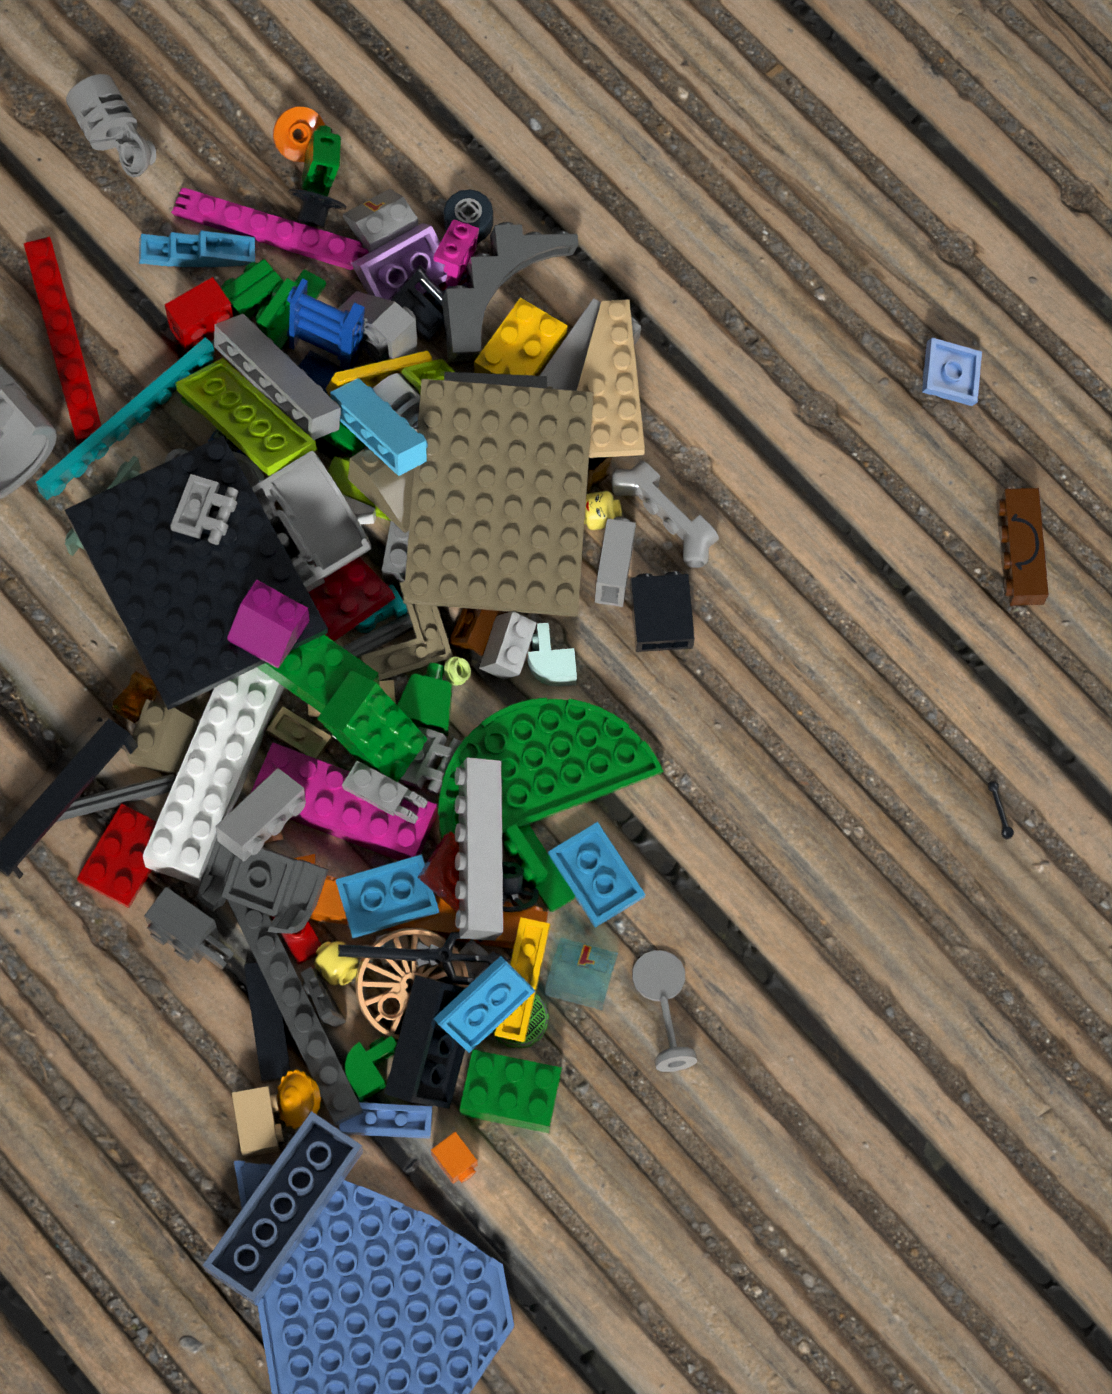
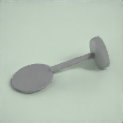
[632,950,697,1072]

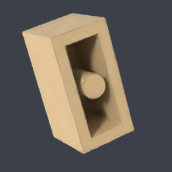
[232,1086,284,1158]

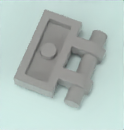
[171,474,238,545]
[398,726,462,795]

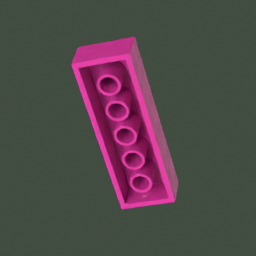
[250,742,437,861]

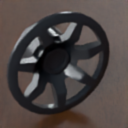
[288,188,347,228]
[502,862,539,912]

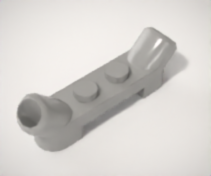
[612,460,719,568]

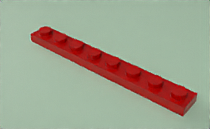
[23,236,102,444]

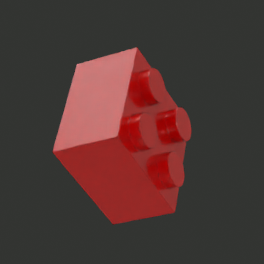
[165,277,233,353]

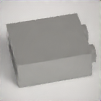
[595,517,636,607]

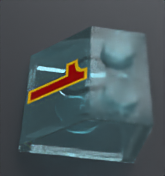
[545,938,618,1011]

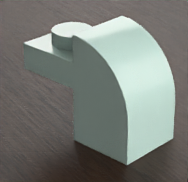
[528,623,577,686]

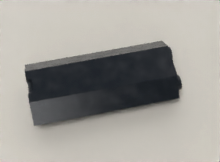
[0,716,138,879]

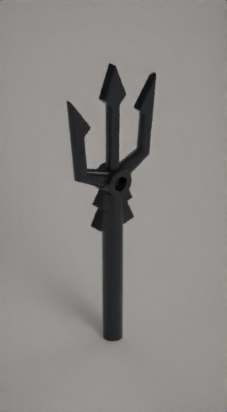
[338,931,510,985]

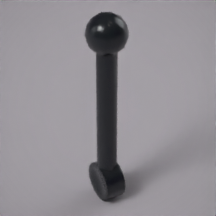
[988,781,1014,840]

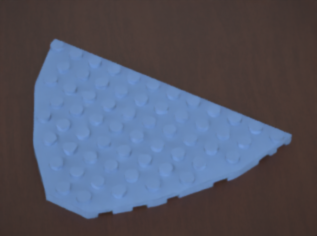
[234,1160,514,1394]

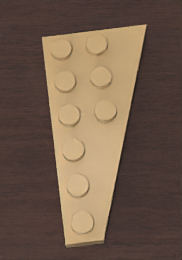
[577,300,645,458]

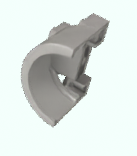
[0,366,57,499]
[251,451,371,592]

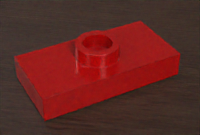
[269,915,322,965]

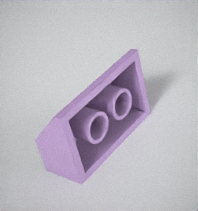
[351,223,447,300]

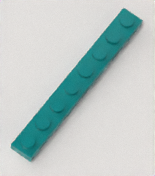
[36,337,215,500]

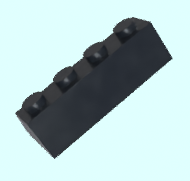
[384,975,467,1109]

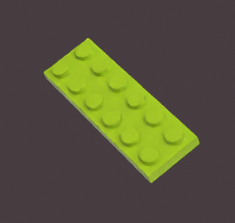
[176,358,317,476]

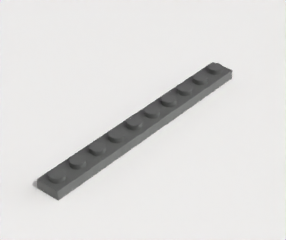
[227,899,363,1126]

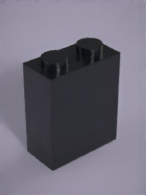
[630,571,695,652]

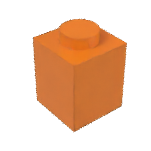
[431,1132,478,1184]

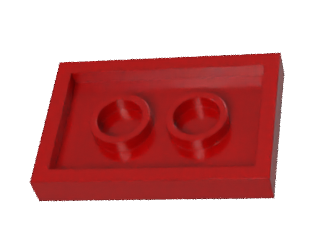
[77,804,157,908]

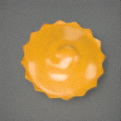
[277,1069,321,1129]

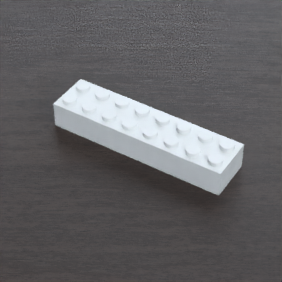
[143,667,284,886]

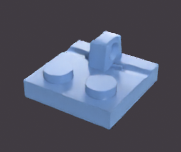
[922,338,982,406]

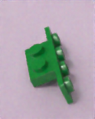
[256,269,326,350]
[502,824,575,912]

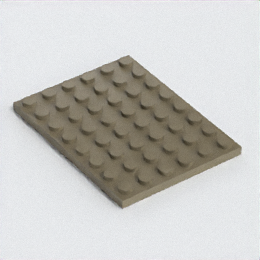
[403,379,593,617]

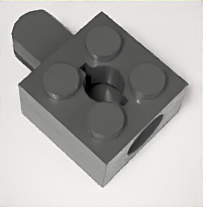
[144,887,234,969]

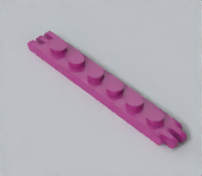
[171,188,369,270]

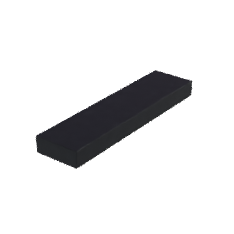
[244,962,291,1083]

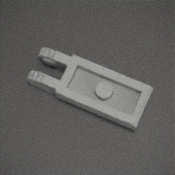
[342,761,428,824]

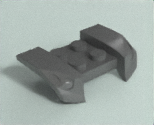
[197,838,328,934]

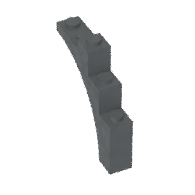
[442,222,578,362]

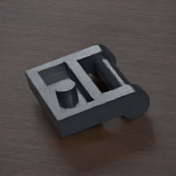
[389,265,444,340]

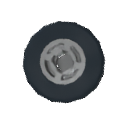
[444,189,493,243]

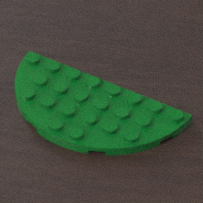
[438,698,664,856]

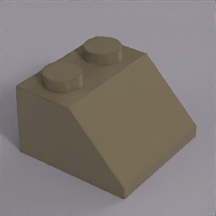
[126,699,200,776]

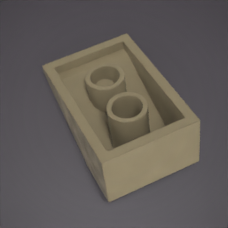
[348,447,414,533]

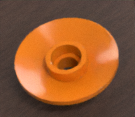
[273,106,325,162]

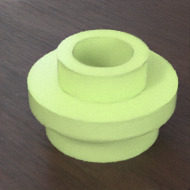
[444,657,471,686]

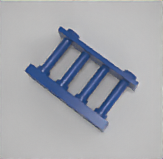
[287,278,365,370]

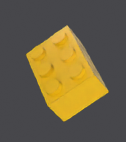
[474,297,568,376]

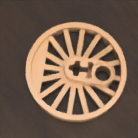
[355,928,469,1040]

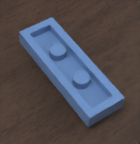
[339,1103,432,1139]

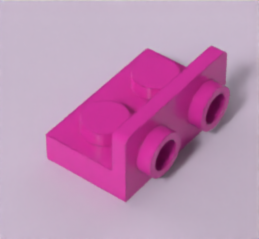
[433,220,479,287]

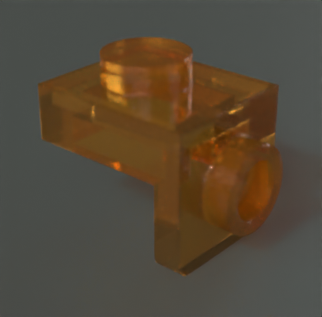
[111,671,157,724]

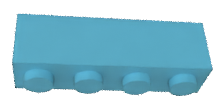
[330,378,428,476]

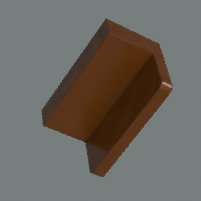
[449,608,510,657]

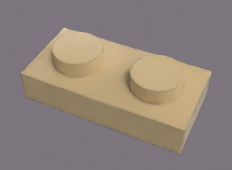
[266,707,332,759]

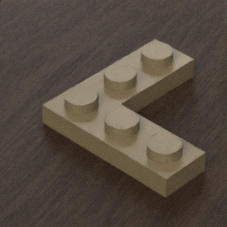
[361,581,453,680]

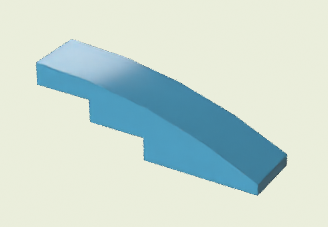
[139,231,255,267]

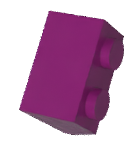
[227,580,310,669]

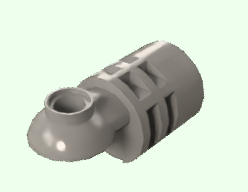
[66,74,156,178]

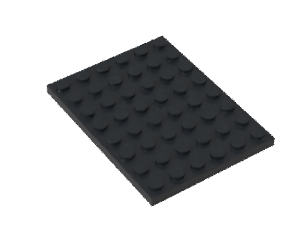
[65,436,328,710]

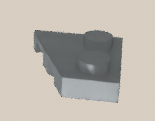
[301,967,347,1028]

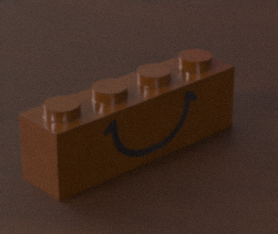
[997,488,1049,606]

